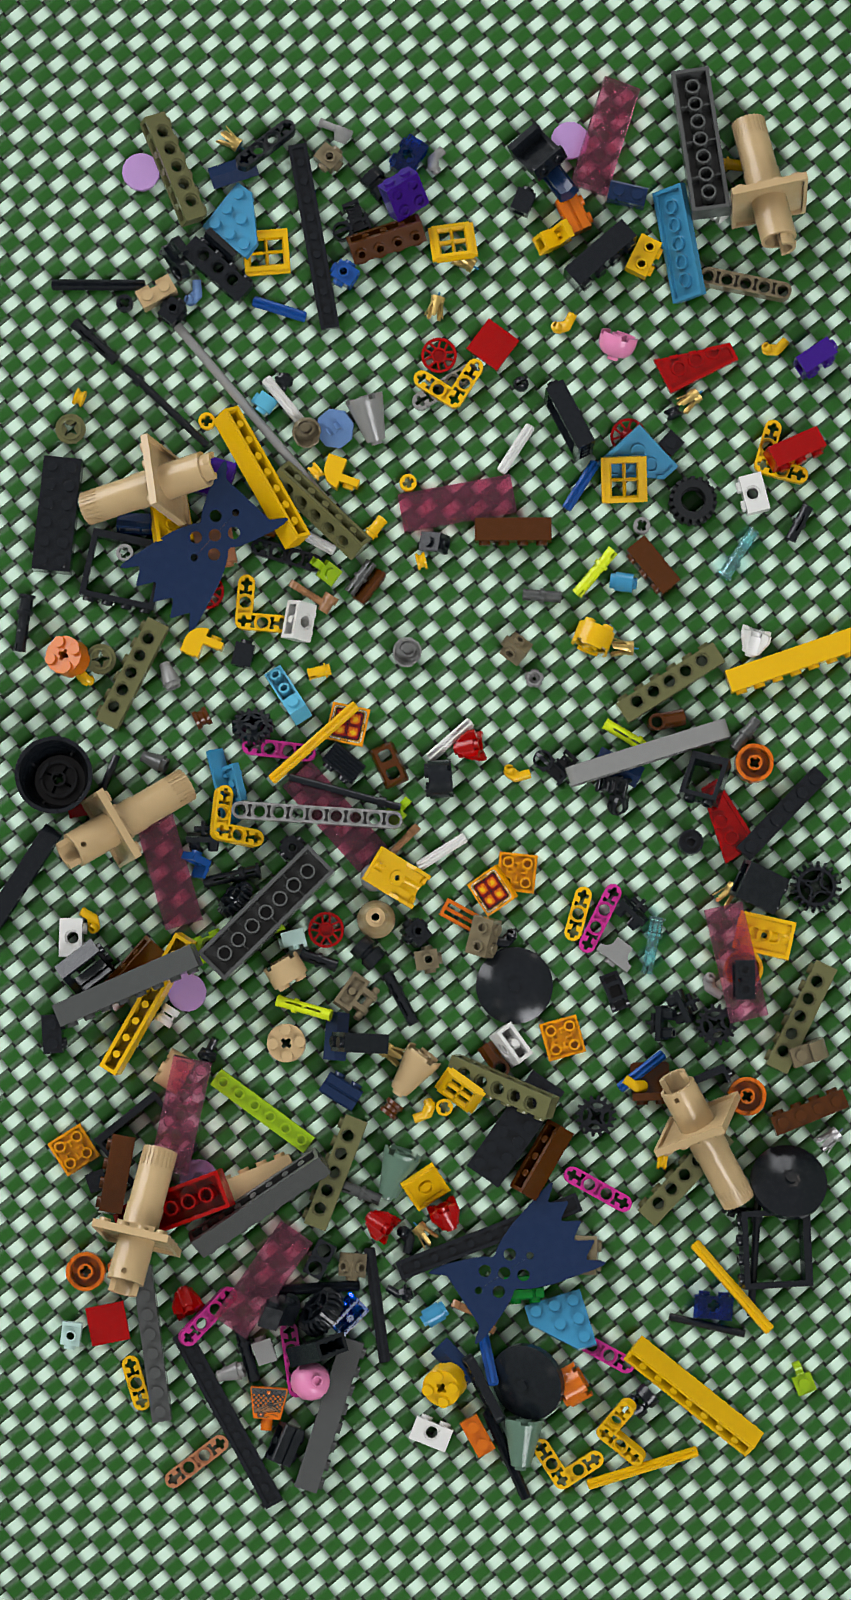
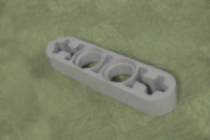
[412,364,478,411]

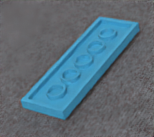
[652,183,706,304]

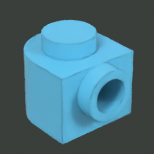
[251,390,278,415]

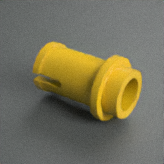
[723,156,743,172]
[365,515,388,540]
[307,663,332,680]

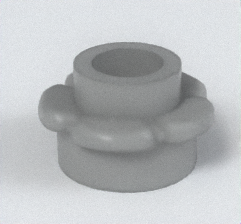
[525,669,544,688]

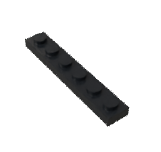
[736,766,828,861]

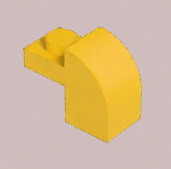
[532,218,575,256]
[324,453,360,491]
[180,627,225,659]

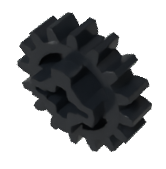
[232,707,273,746]
[217,881,254,918]
[695,1004,737,1045]
[575,1095,617,1137]

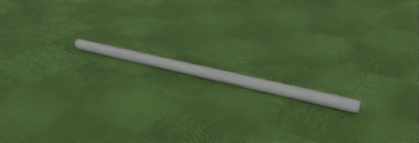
[174,323,332,501]

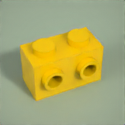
[624,233,663,280]

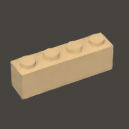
[225,1152,293,1201]

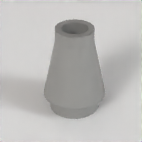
[159,661,181,691]
[216,1361,246,1382]

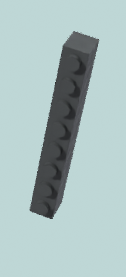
[52,944,203,1029]
[188,1147,331,1258]
[136,1264,173,1423]
[294,1337,367,1494]

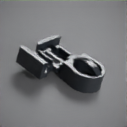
[332,199,372,242]
[159,235,190,282]
[533,749,579,786]
[595,775,632,816]

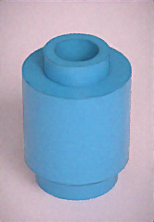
[609,572,638,593]
[420,1301,449,1328]

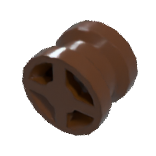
[191,706,213,730]
[379,1097,404,1121]

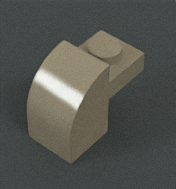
[788,1037,829,1068]

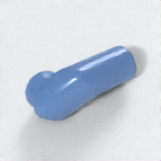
[184,280,202,306]

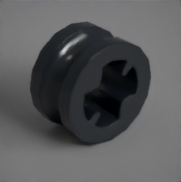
[116,294,134,313]
[664,405,683,421]

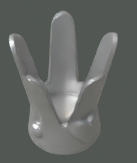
[815,1126,843,1154]

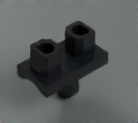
[186,820,222,852]
[614,895,649,931]
[666,988,700,1024]
[645,1005,677,1041]

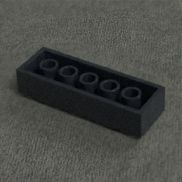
[32,455,84,575]
[467,1070,564,1188]

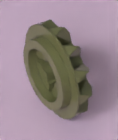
[55,414,86,444]
[88,644,116,675]

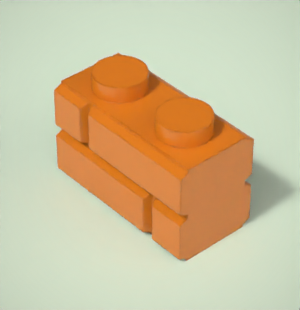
[555,193,594,238]
[460,1413,496,1458]

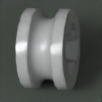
[633,517,650,535]
[116,544,134,562]

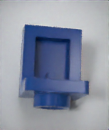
[181,850,212,879]

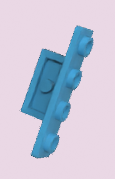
[206,748,248,824]

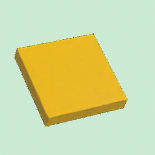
[400,1162,451,1211]

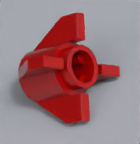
[453,729,487,761]
[426,1196,460,1232]
[365,1210,401,1245]
[172,1285,205,1321]

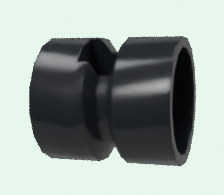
[360,165,389,202]
[677,829,704,856]
[350,935,386,971]
[627,1383,660,1419]

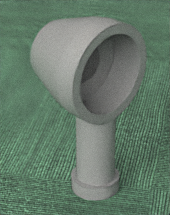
[318,118,354,144]

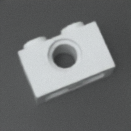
[735,471,770,516]
[281,600,317,643]
[59,918,88,957]
[489,1022,533,1068]
[409,1413,453,1452]

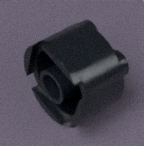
[424,759,454,799]

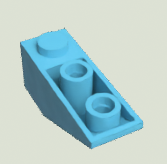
[264,665,312,726]

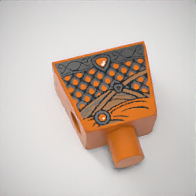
[250,1385,288,1431]

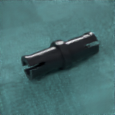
[785,504,814,543]
[300,948,339,972]

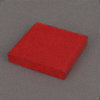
[466,319,519,372]
[85,1300,131,1347]

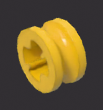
[72,388,87,407]
[198,412,215,431]
[307,462,325,481]
[400,474,417,492]
[415,552,428,571]
[436,1099,453,1116]
[656,1155,668,1170]

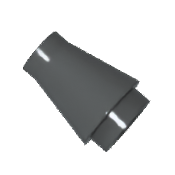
[140,751,170,773]

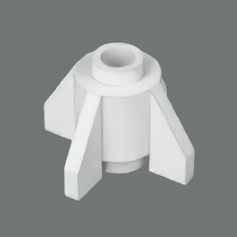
[741,624,772,658]

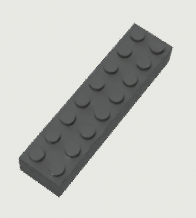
[671,66,731,220]
[198,844,335,982]

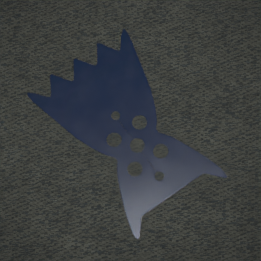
[120,461,288,632]
[429,1183,606,1344]

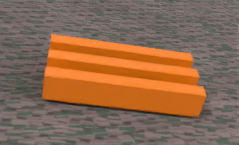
[439,898,479,932]

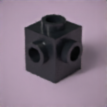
[157,295,188,329]
[279,834,306,861]
[399,918,433,948]

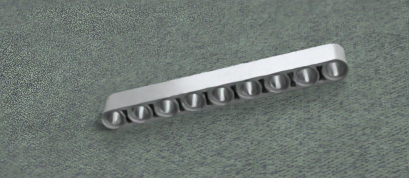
[565,719,731,787]
[231,801,403,830]

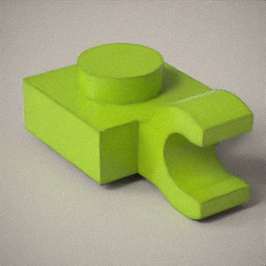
[309,556,343,587]
[387,796,412,830]
[791,1360,817,1397]

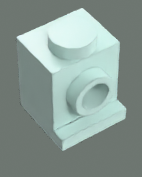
[278,927,308,951]
[60,1320,83,1350]

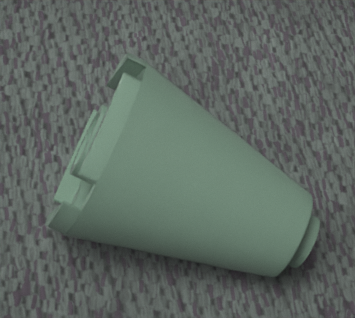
[379,1144,421,1201]
[504,1416,543,1471]

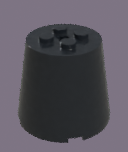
[15,736,93,814]

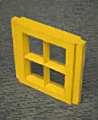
[428,221,478,263]
[244,228,291,277]
[600,456,648,503]
[434,1067,486,1114]

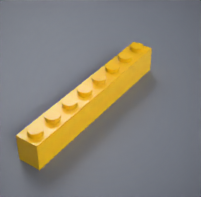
[213,406,311,550]
[724,627,851,696]
[99,932,197,1076]
[624,1336,764,1457]

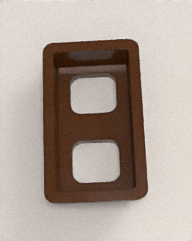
[370,741,409,789]

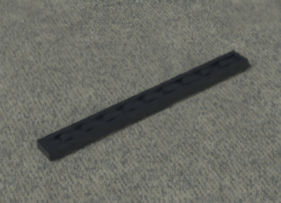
[288,142,340,331]
[395,1193,583,1280]
[173,1332,283,1509]

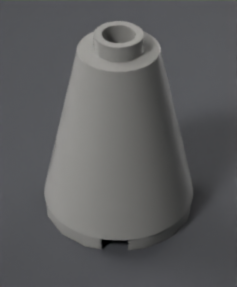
[345,391,385,446]

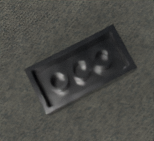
[563,219,637,293]

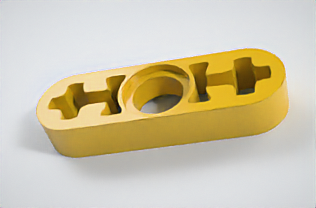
[564,887,592,941]
[122,1355,150,1411]

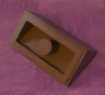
[353,568,386,606]

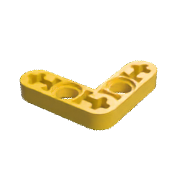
[414,359,483,409]
[754,420,808,485]
[235,574,285,633]
[210,785,264,848]
[596,1398,646,1466]
[535,1438,604,1489]

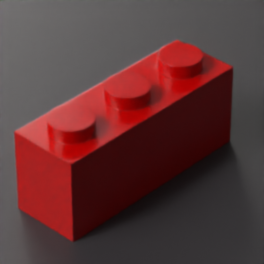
[763,426,827,473]

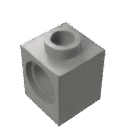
[252,1335,278,1366]

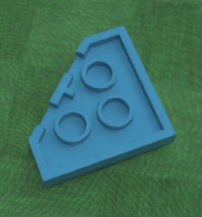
[203,182,259,260]
[597,424,678,479]
[524,1289,597,1351]

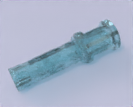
[716,527,760,582]
[641,915,666,975]

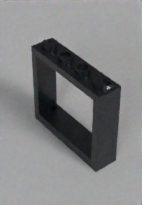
[544,379,595,462]
[79,528,157,614]
[94,1091,198,1187]
[735,1209,813,1290]

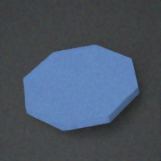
[318,409,354,448]

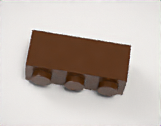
[626,535,681,596]

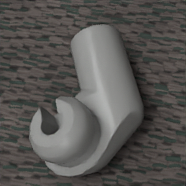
[427,146,446,175]
[703,972,724,1000]

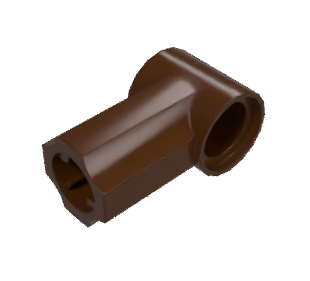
[647,709,686,732]
[478,1041,510,1074]

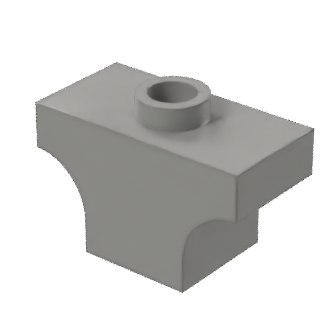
[596,937,633,973]

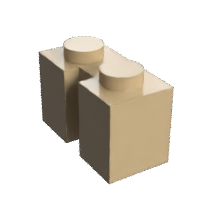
[135,274,179,313]

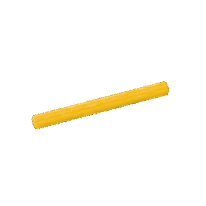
[268,702,359,783]
[691,1240,774,1334]
[587,1446,699,1490]

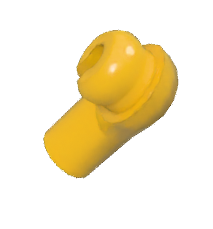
[551,312,577,334]
[761,337,790,356]
[76,671,94,686]
[503,764,531,782]
[79,907,100,934]
[622,1075,648,1093]
[412,1098,436,1124]

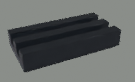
[204,228,238,263]

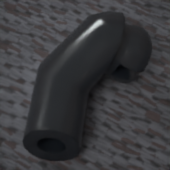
[497,928,517,947]
[397,1226,415,1254]

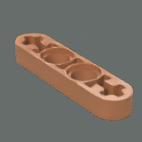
[165,1434,229,1488]

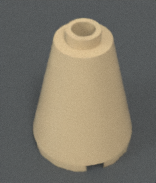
[357,900,395,939]
[391,1042,441,1097]

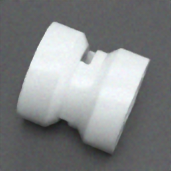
[154,1002,180,1028]

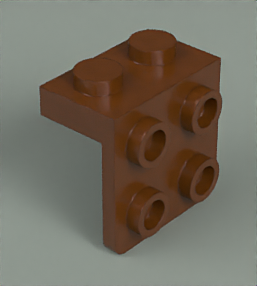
[630,1061,669,1105]

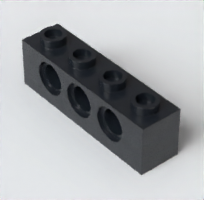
[181,236,254,305]

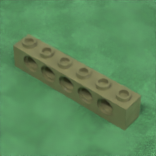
[140,111,207,227]
[276,461,372,560]
[95,617,170,731]
[615,642,725,724]
[764,960,837,1074]
[448,1054,559,1121]
[302,1114,368,1231]
[638,1133,734,1226]

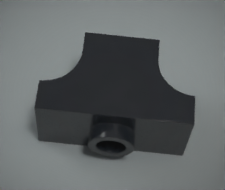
[599,970,631,1013]

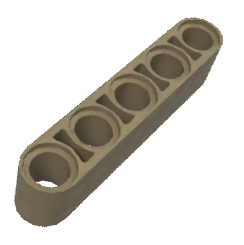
[702,267,792,302]

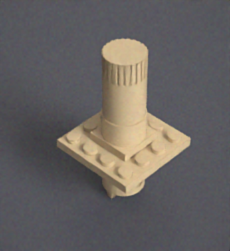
[730,113,808,256]
[78,433,218,527]
[56,769,196,869]
[654,1068,754,1210]
[91,1144,182,1297]

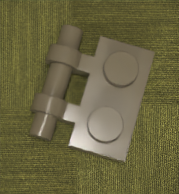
[332,971,380,1021]

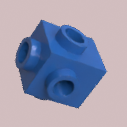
[330,259,360,290]

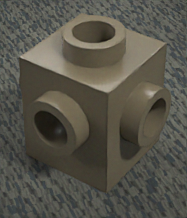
[313,141,344,174]
[499,632,533,666]
[414,946,443,974]
[338,1252,367,1281]

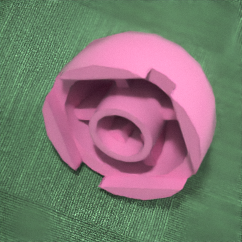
[599,328,638,361]
[291,1362,330,1401]

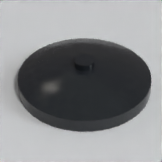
[476,947,553,1024]
[750,1145,827,1220]
[493,1343,565,1420]

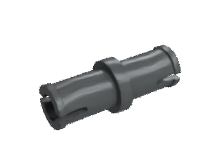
[345,559,377,597]
[522,588,562,603]
[730,716,762,753]
[342,1180,382,1206]

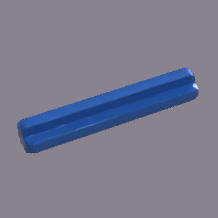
[252,296,307,322]
[563,460,599,511]
[617,1050,666,1092]
[479,1334,499,1386]

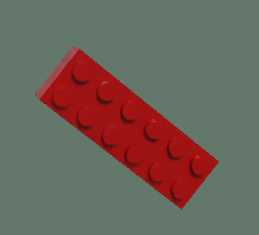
[113,1168,235,1231]

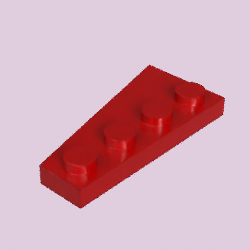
[653,343,739,395]
[701,779,751,864]

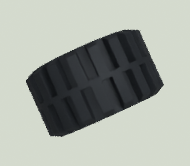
[668,476,717,527]

